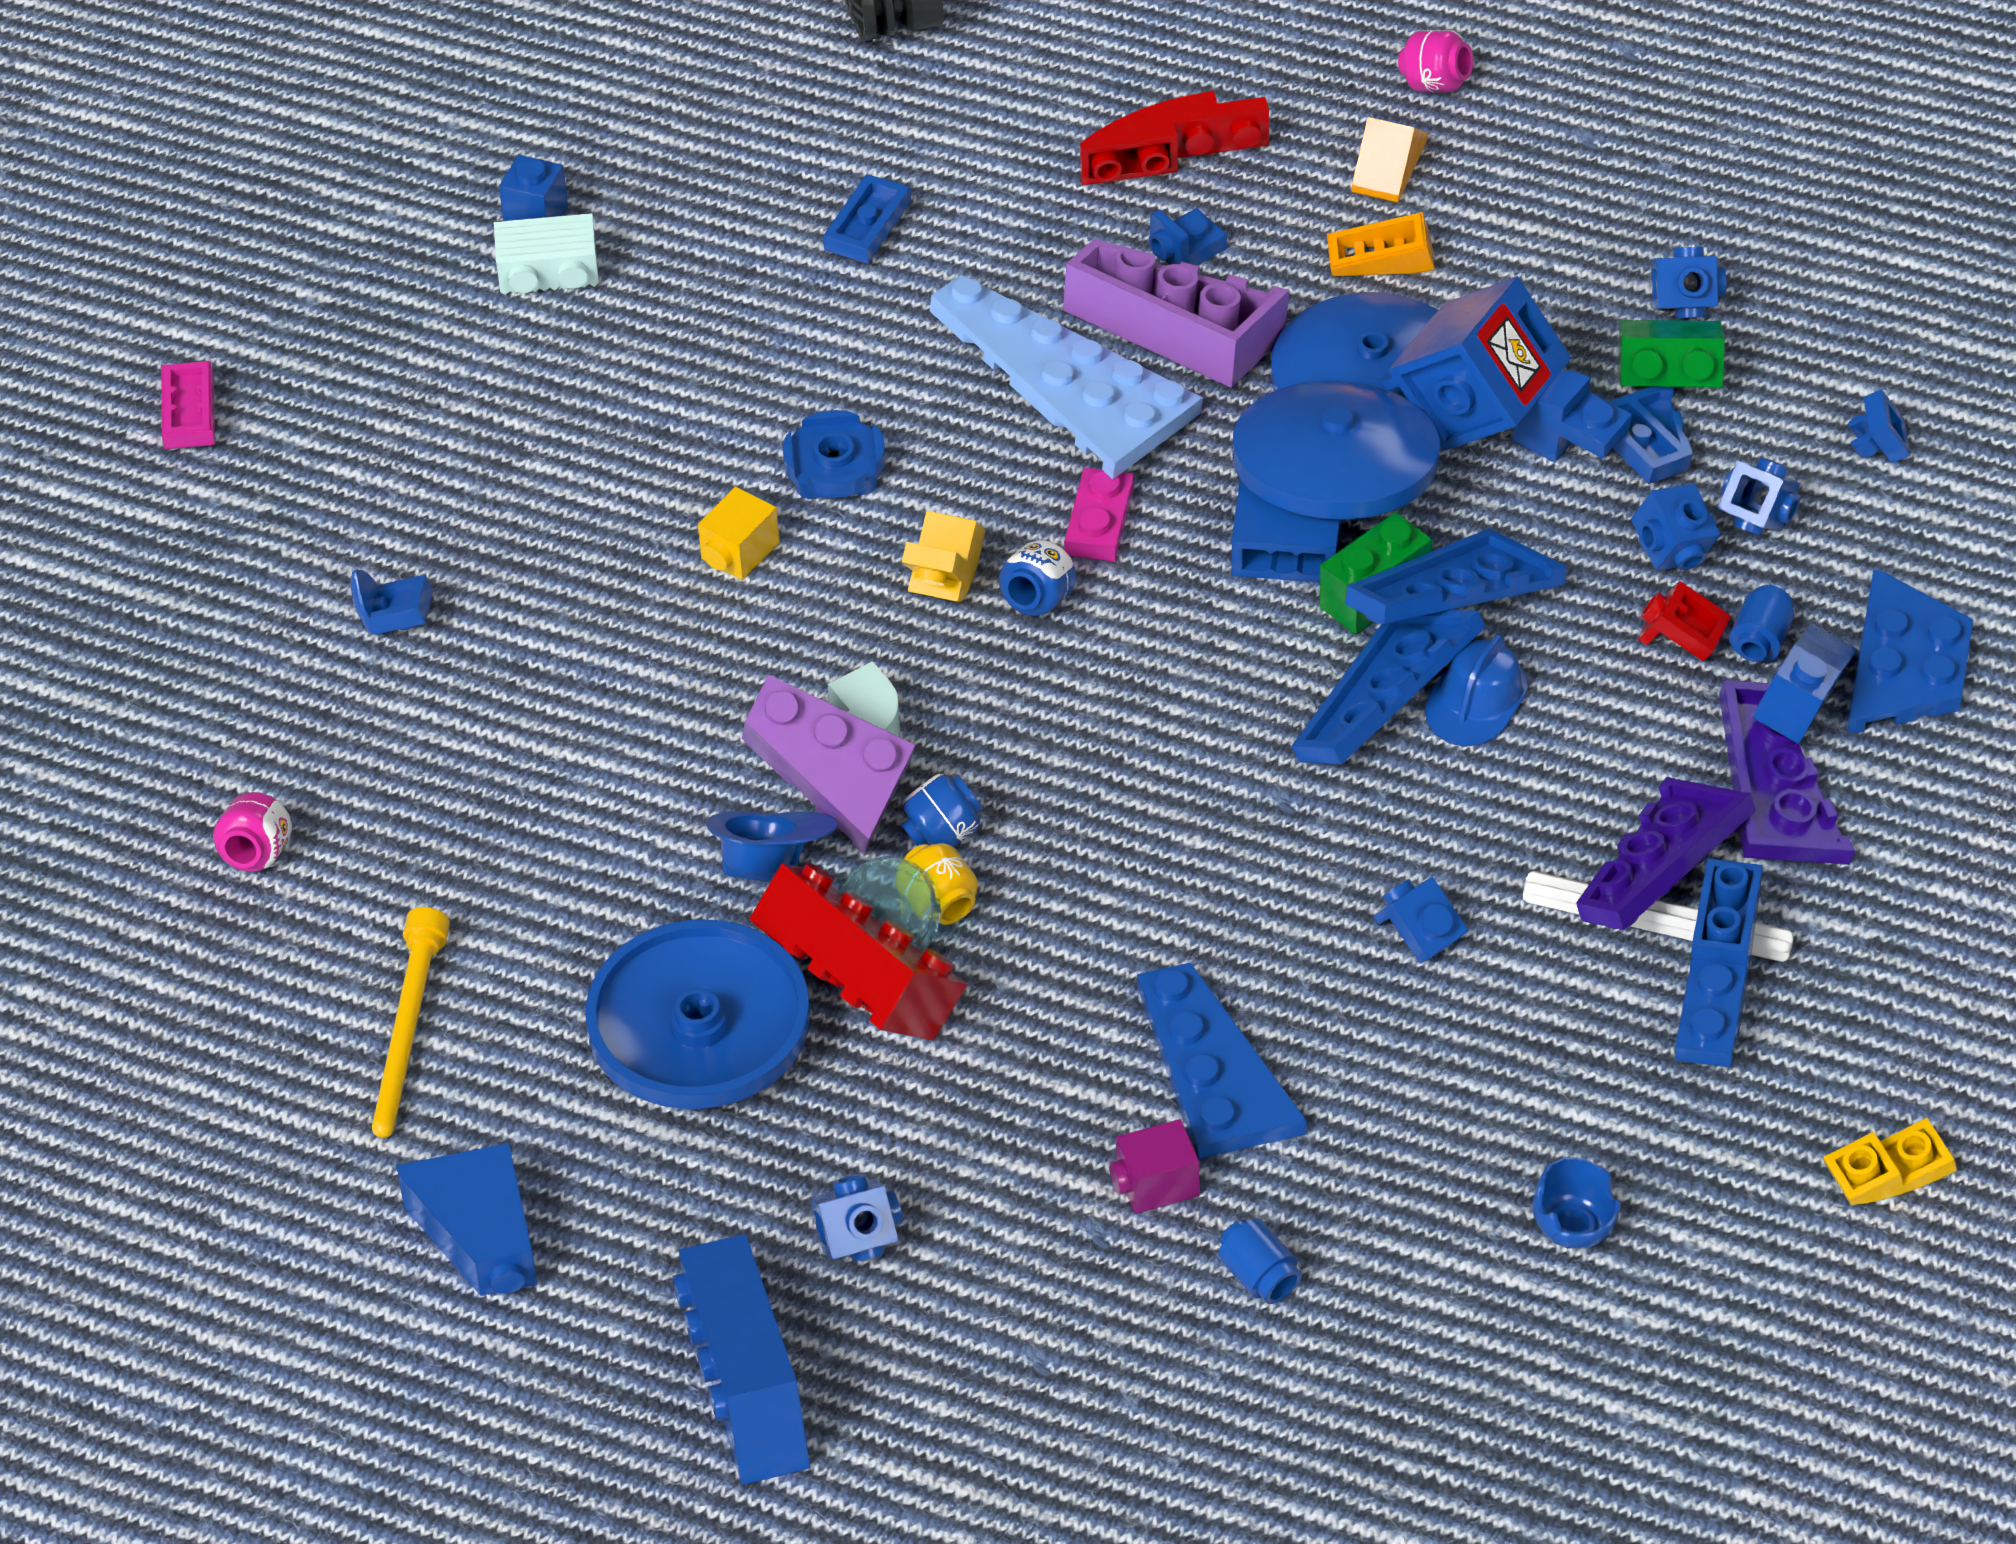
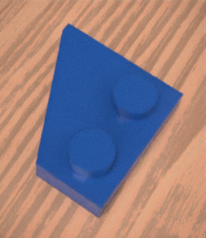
[1608,386,1693,484]

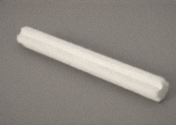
[1523,871,1793,962]

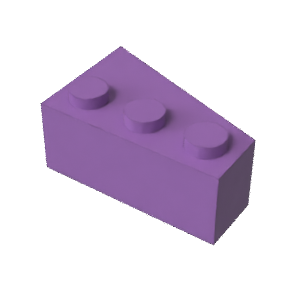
[741,675,915,855]

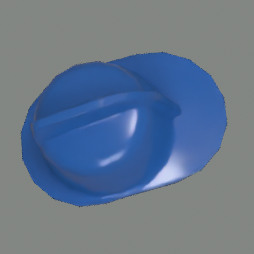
[1425,634,1529,747]
[706,811,838,881]

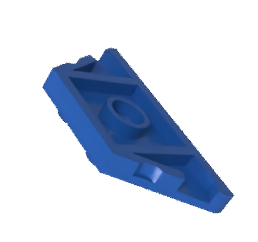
[1847,569,1973,733]

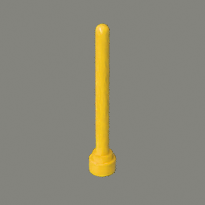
[372,907,450,1138]

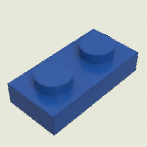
[823,174,911,264]

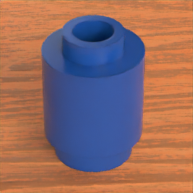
[1729,585,1794,663]
[1218,1218,1302,1304]

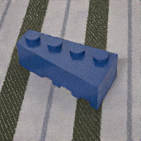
[672,1234,810,1486]

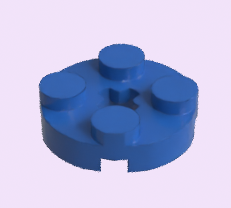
[783,410,885,500]

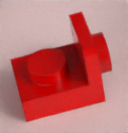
[1638,581,1731,661]

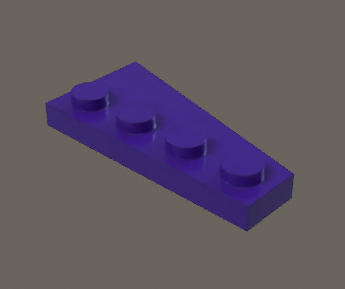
[1719,680,1855,865]
[1576,777,1756,930]

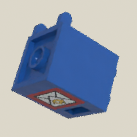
[1379,276,1572,451]

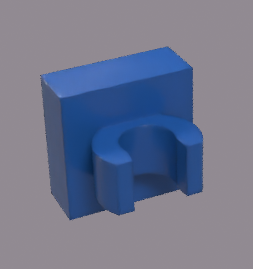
[1848,389,1910,463]

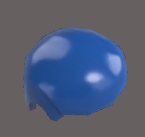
[1532,1157,1621,1249]

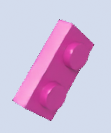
[1064,467,1134,562]

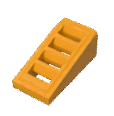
[1327,212,1435,276]

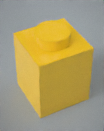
[698,486,780,580]

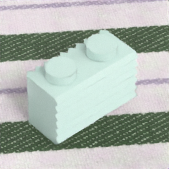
[494,213,599,295]

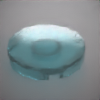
[840,856,941,952]

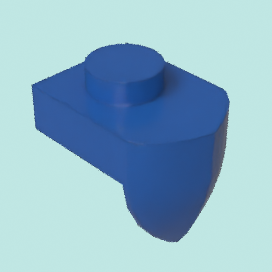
[351,569,433,635]

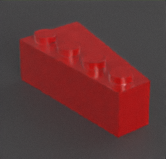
[749,862,968,1041]

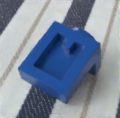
[1149,208,1227,266]

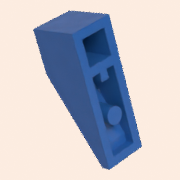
[1752,623,1857,744]

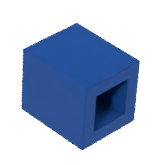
[499,154,568,221]

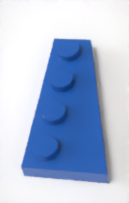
[1345,528,1567,624]
[1291,610,1486,764]
[1137,962,1307,1159]

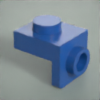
[1373,877,1469,964]

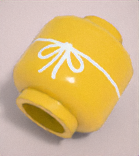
[897,843,978,925]

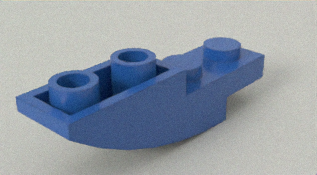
[1675,858,1763,1068]

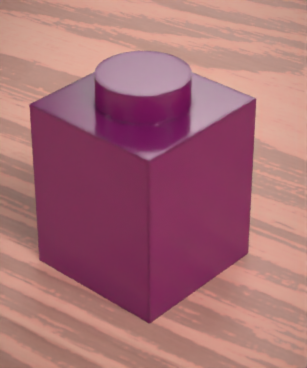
[1109,1119,1200,1214]

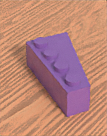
[1063,239,1290,388]

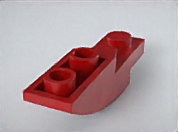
[1080,90,1269,186]

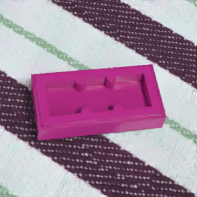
[161,361,215,449]

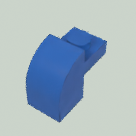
[1512,371,1632,463]

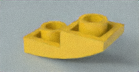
[1823,1118,1957,1205]

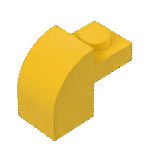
[902,511,986,602]

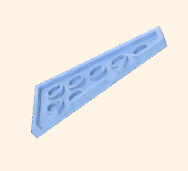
[930,275,1203,479]

